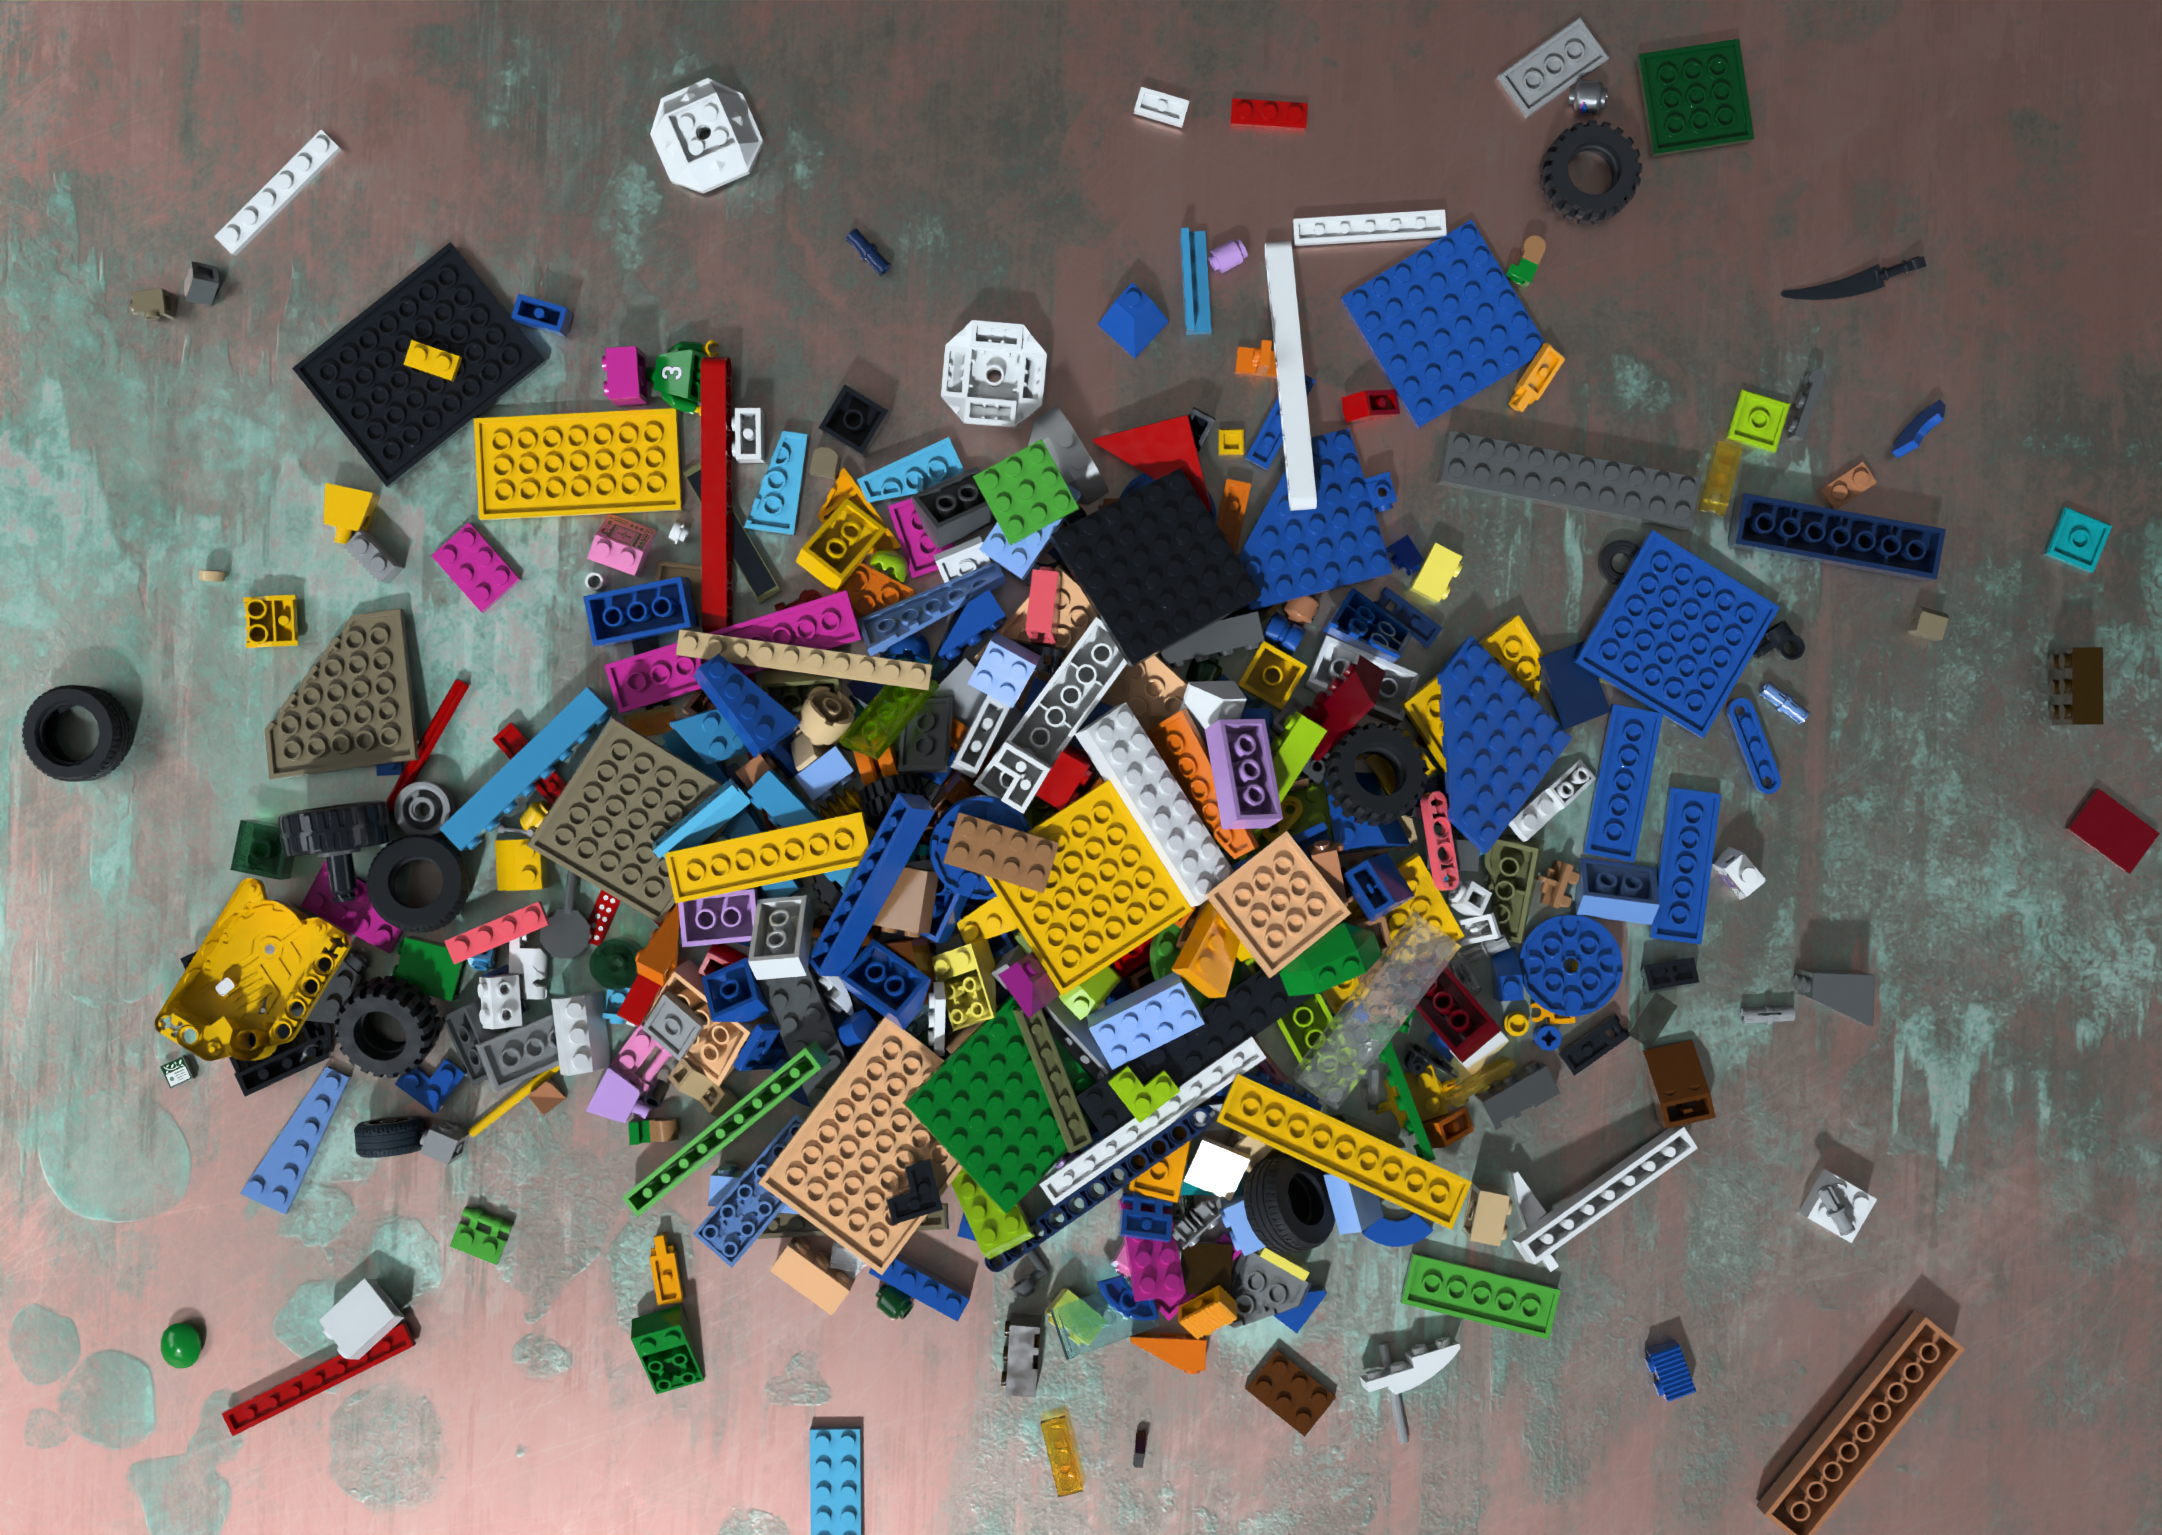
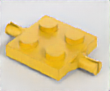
[1373,1064,1458,1129]

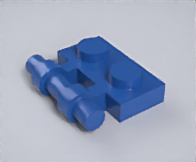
[1119,1191,1173,1242]

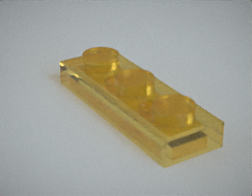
[1440,1056,1516,1107]
[1040,1415,1083,1497]

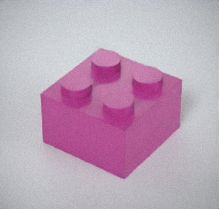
[602,346,649,407]

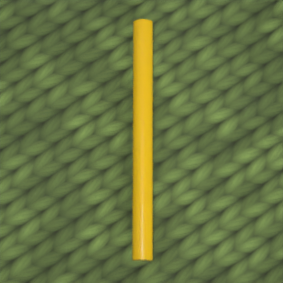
[467,1066,560,1137]

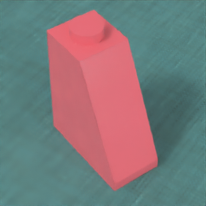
[1025,567,1061,645]

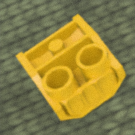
[243,595,299,648]

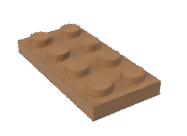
[943,812,1059,893]

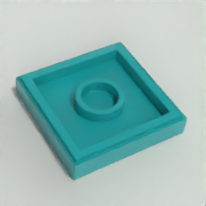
[2044,507,2112,573]

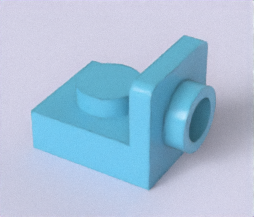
[602,985,631,1024]

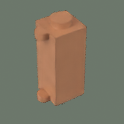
[1308,840,1354,906]

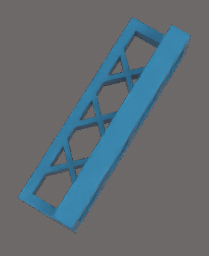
[1180,227,1211,335]

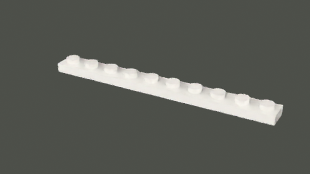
[1039,1036,1266,1205]

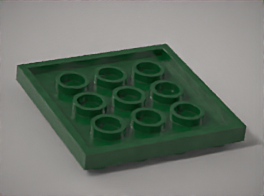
[1637,39,1754,157]

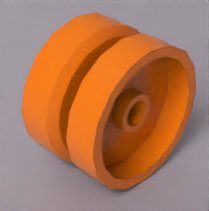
[851,729,899,786]

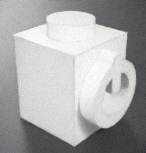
[1447,880,1492,917]

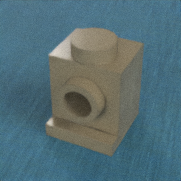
[130,288,174,320]

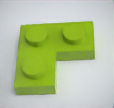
[1107,1065,1180,1123]

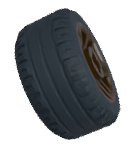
[354,1116,424,1158]

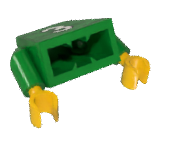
[645,340,719,417]

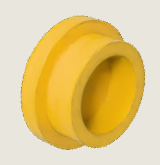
[1504,1011,1529,1036]

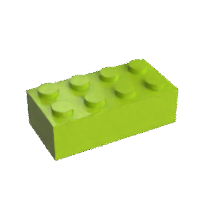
[951,1168,1035,1259]

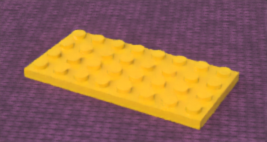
[474,408,683,521]

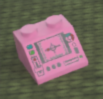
[587,514,657,578]

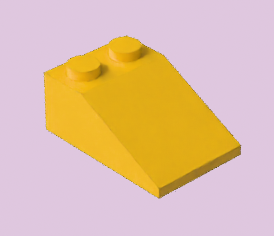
[796,498,887,593]

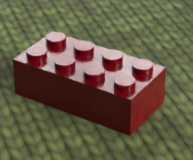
[1392,949,1501,1063]

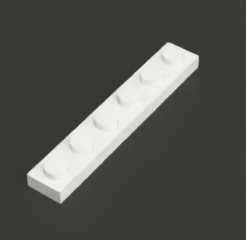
[214,129,342,256]
[1292,210,1447,246]

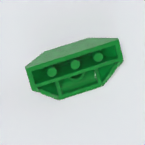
[1279,921,1382,996]

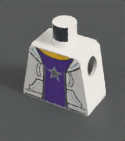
[1712,847,1766,900]

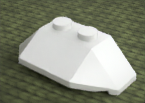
[1028,405,1109,505]

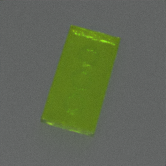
[838,679,939,760]

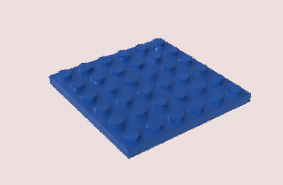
[1341,219,1545,428]
[1573,530,1780,738]

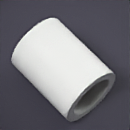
[585,573,607,592]

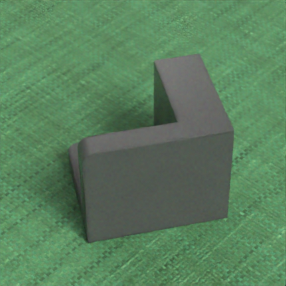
[183,261,219,305]

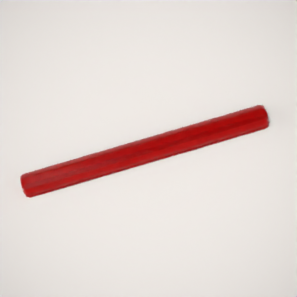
[385,679,469,814]

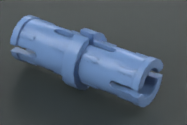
[1759,681,1810,724]

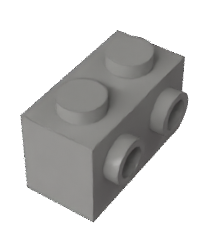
[420,1120,470,1164]

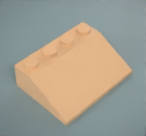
[643,960,766,1086]

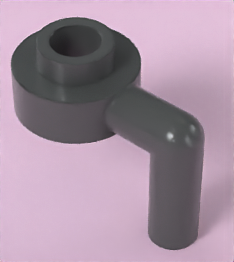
[1010,1249,1049,1299]

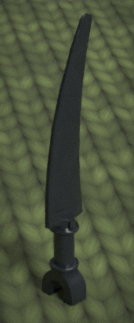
[1781,256,1927,300]

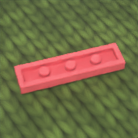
[444,901,550,964]

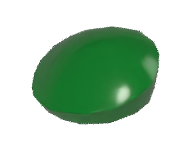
[161,1322,202,1369]

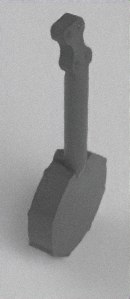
[539,870,593,959]

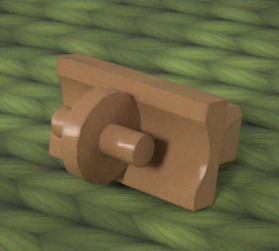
[1536,860,1581,909]

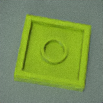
[1725,389,1790,453]

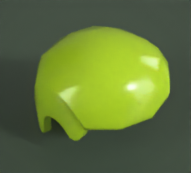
[870,549,908,582]

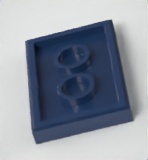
[1538,641,1611,729]

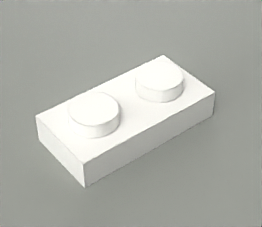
[1134,87,1190,128]

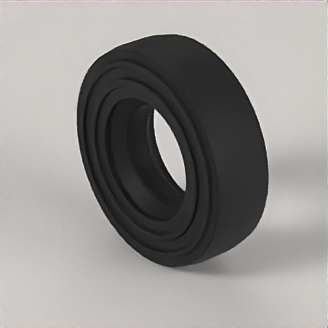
[1598,540,1639,586]

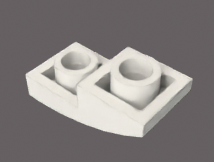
[814,970,854,1016]

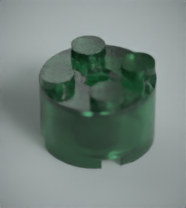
[589,937,642,990]

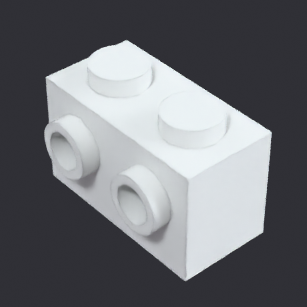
[731,408,765,463]
[477,974,522,1029]

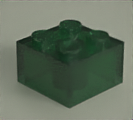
[230,819,295,880]

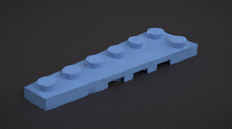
[857,562,1007,656]
[240,1066,352,1215]

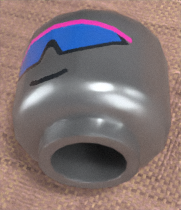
[1569,80,1608,115]

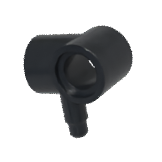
[1753,620,1805,661]

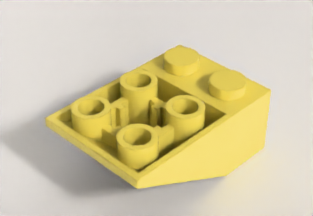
[931,940,996,1031]

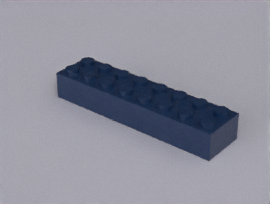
[1728,493,1946,582]

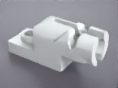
[509,933,548,1000]

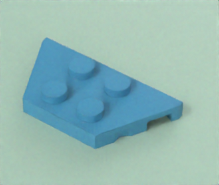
[669,708,749,765]

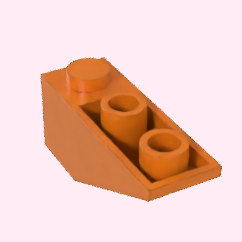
[635,903,681,987]

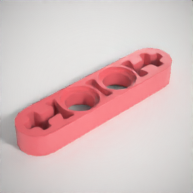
[1420,791,1459,891]

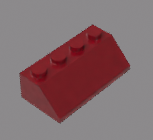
[1301,655,1385,762]

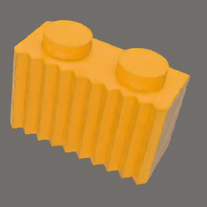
[1178,1285,1237,1340]

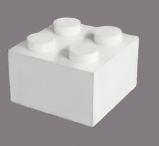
[1799,1169,1877,1243]

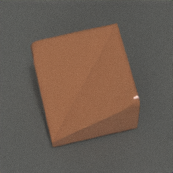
[528,1078,567,1115]

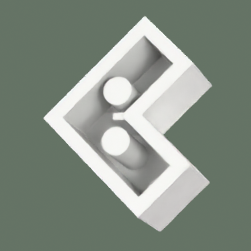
[992,740,1052,814]

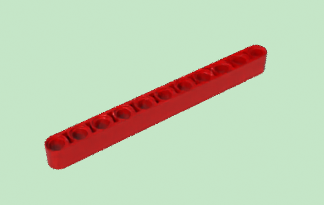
[701,357,733,633]

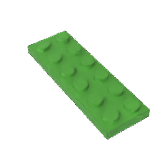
[1400,1252,1561,1339]

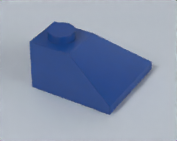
[1098,282,1169,359]
[701,957,770,1022]

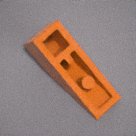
[1130,1331,1207,1374]

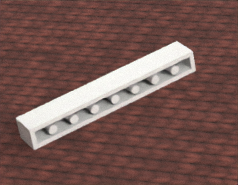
[1512,1126,1698,1264]

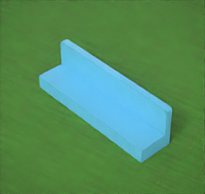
[652,779,750,858]

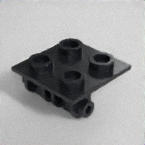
[1404,1044,1458,1079]

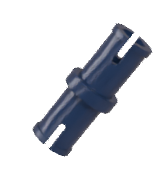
[846,228,891,276]

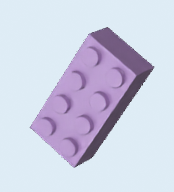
[1205,719,1283,829]

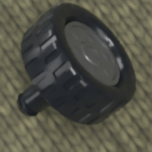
[278,800,392,903]

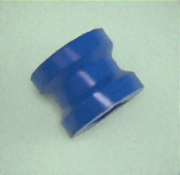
[1533,1024,1562,1051]

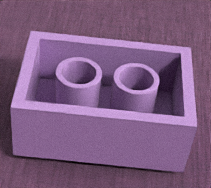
[678,888,759,947]

